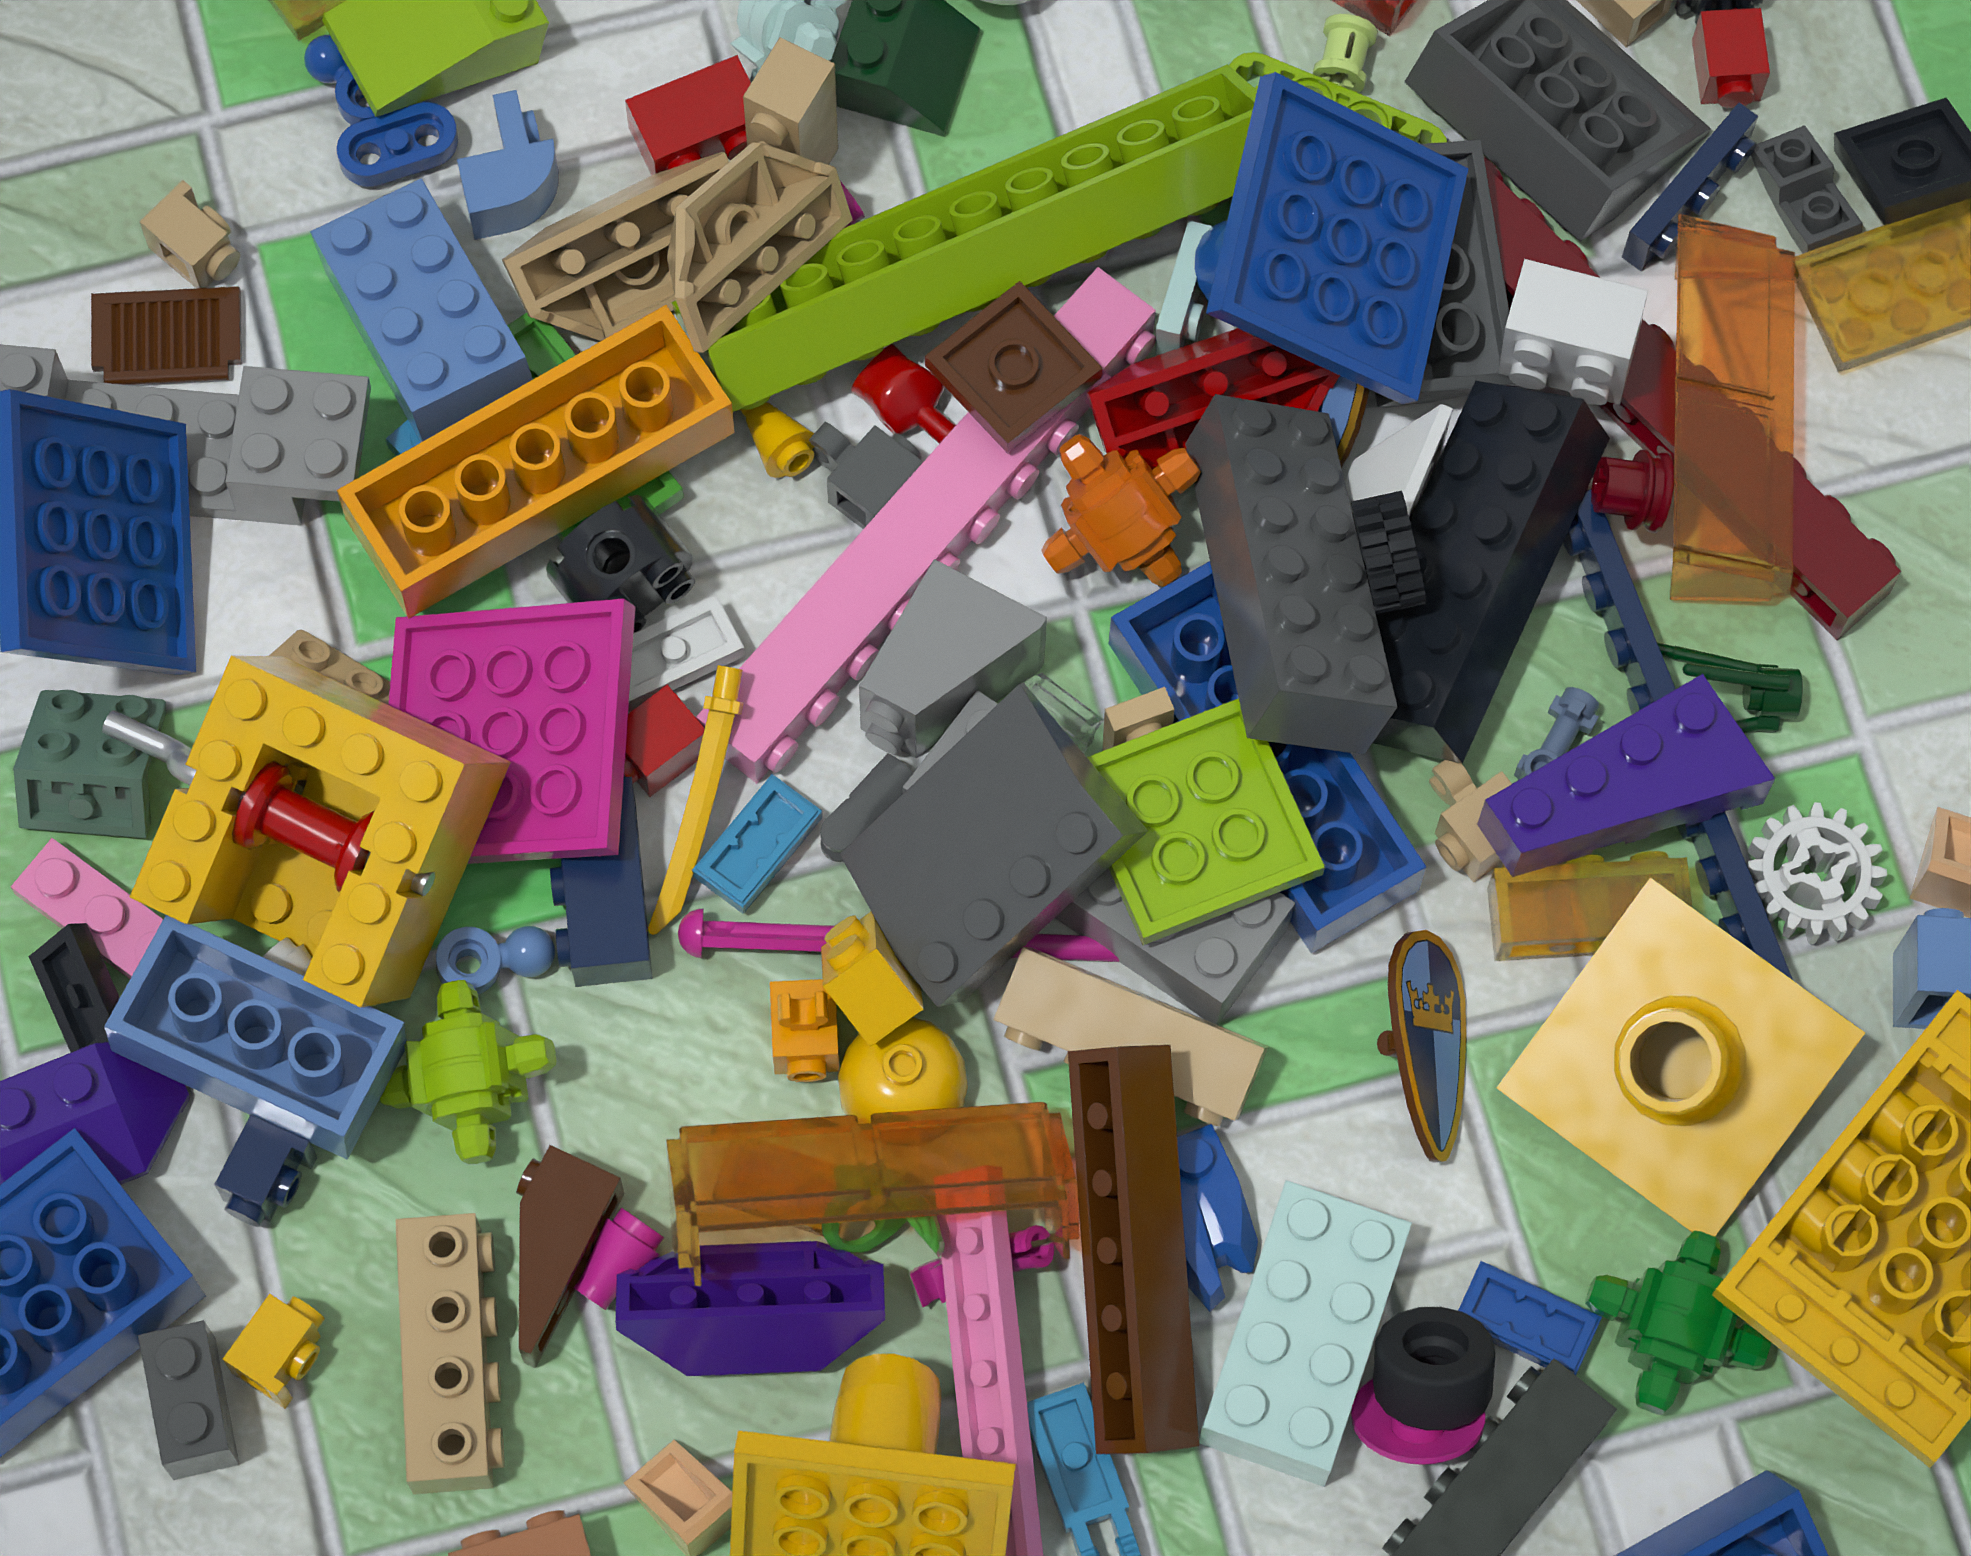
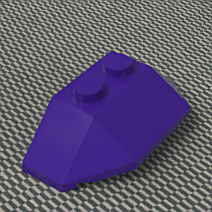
[0,1042,190,1185]
[615,1241,885,1376]

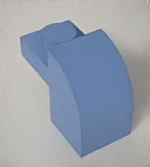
[457,90,559,240]

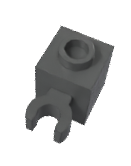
[809,421,923,529]

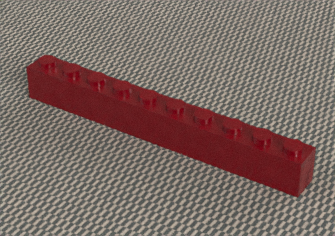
[1484,157,1901,640]

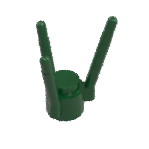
[1657,642,1803,733]

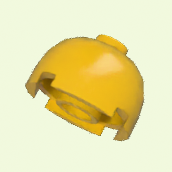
[838,1017,968,1149]

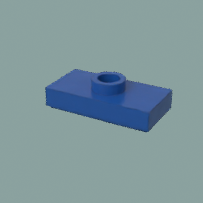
[1458,1261,1602,1375]

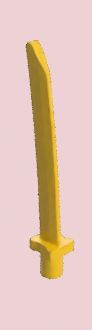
[648,665,744,935]

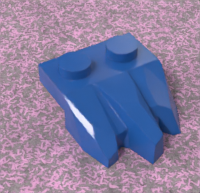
[1177,1124,1258,1312]

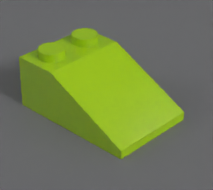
[322,0,549,117]

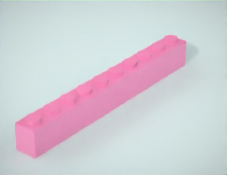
[696,267,1156,784]

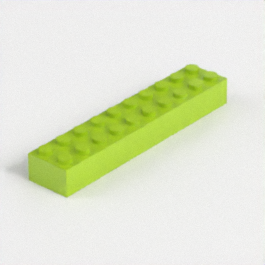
[671,64,1257,412]

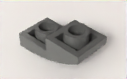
[1751,125,1863,261]

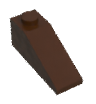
[516,1145,625,1368]

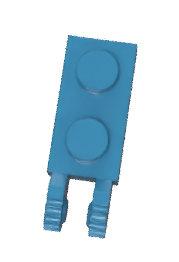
[1027,1382,1141,1556]

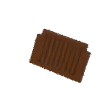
[91,286,242,385]

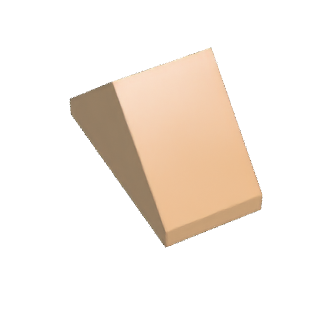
[1910,807,1971,918]
[624,1439,732,1556]

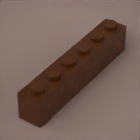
[1068,1044,1199,1454]

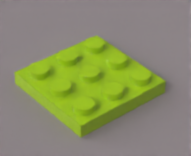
[1087,698,1325,945]

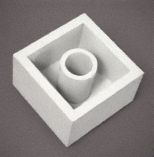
[1498,259,1649,405]

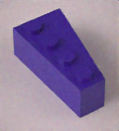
[1477,674,1775,877]

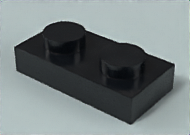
[28,923,120,1053]

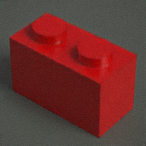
[625,55,751,176]

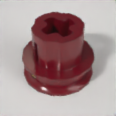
[1591,449,1674,533]

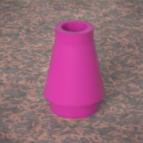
[574,1207,665,1310]

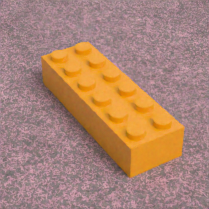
[337,305,734,619]

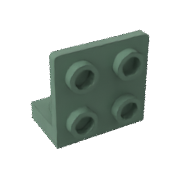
[13,690,166,838]

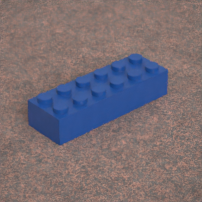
[1108,561,1426,954]

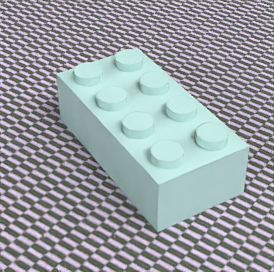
[1199,1180,1412,1487]

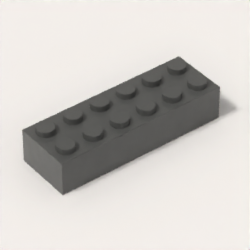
[1185,394,1397,755]

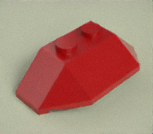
[1087,328,1340,470]

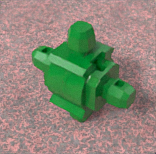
[1585,1230,1771,1415]

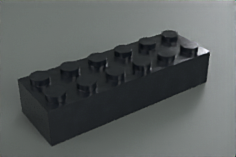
[1373,381,1610,764]

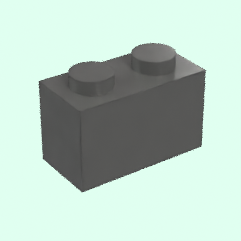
[138,1320,239,1480]

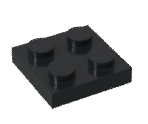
[1834,97,1971,226]

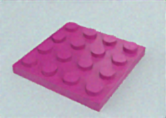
[388,599,635,864]

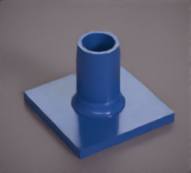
[1194,72,1469,404]
[0,389,196,675]

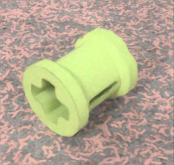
[1312,14,1378,93]

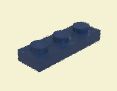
[1621,103,1758,271]

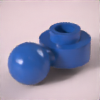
[304,35,375,125]

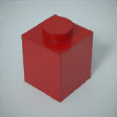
[1692,8,1770,108]
[624,684,705,797]

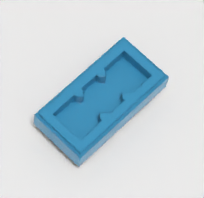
[692,774,823,914]

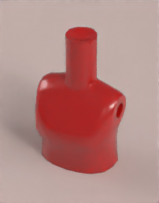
[851,344,956,444]

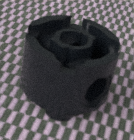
[546,495,696,633]

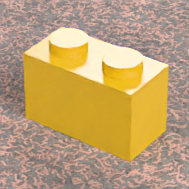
[821,912,923,1047]

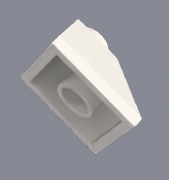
[1344,404,1453,546]

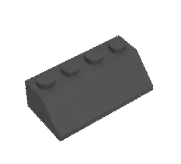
[1375,140,1516,407]

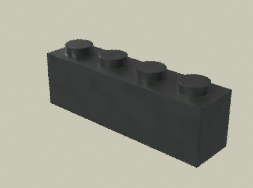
[1382,1358,1617,1556]

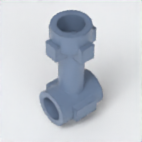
[1514,687,1599,780]

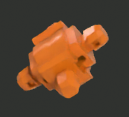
[1041,434,1201,587]

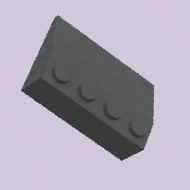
[1404,0,1711,241]
[840,683,1148,1007]

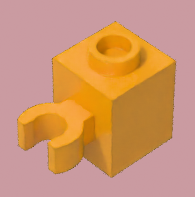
[770,979,839,1082]

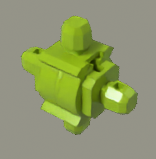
[380,980,557,1164]

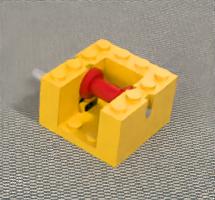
[102,655,511,1008]

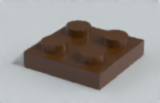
[925,281,1103,453]

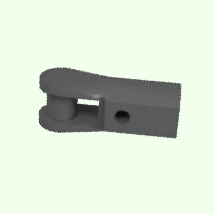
[820,753,913,862]

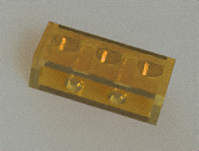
[1487,851,1693,961]

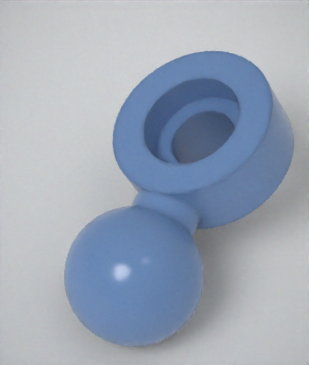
[436,926,555,994]

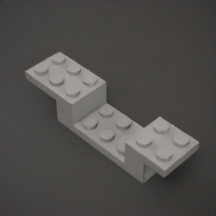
[0,344,371,526]

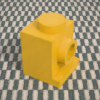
[223,1293,325,1409]

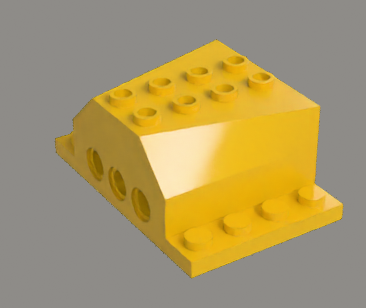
[1712,990,1971,1468]

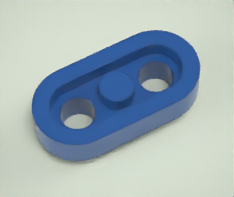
[337,102,458,187]

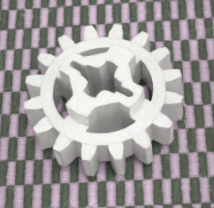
[1747,802,1887,944]

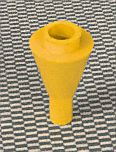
[739,402,815,478]

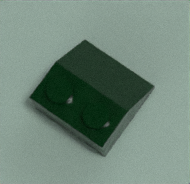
[831,0,980,137]

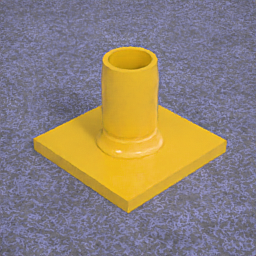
[1496,878,1866,1237]
[730,1354,1015,1556]

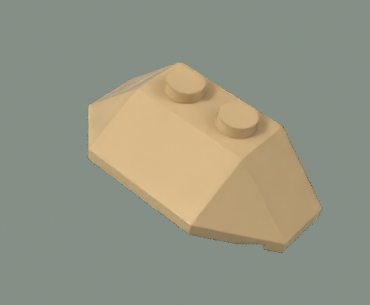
[667,142,853,353]
[502,152,729,341]

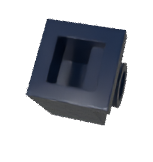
[214,1115,317,1227]

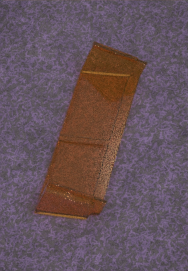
[1669,214,1795,602]
[666,1102,1080,1286]

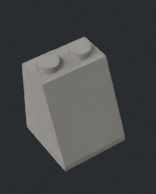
[859,559,1047,758]

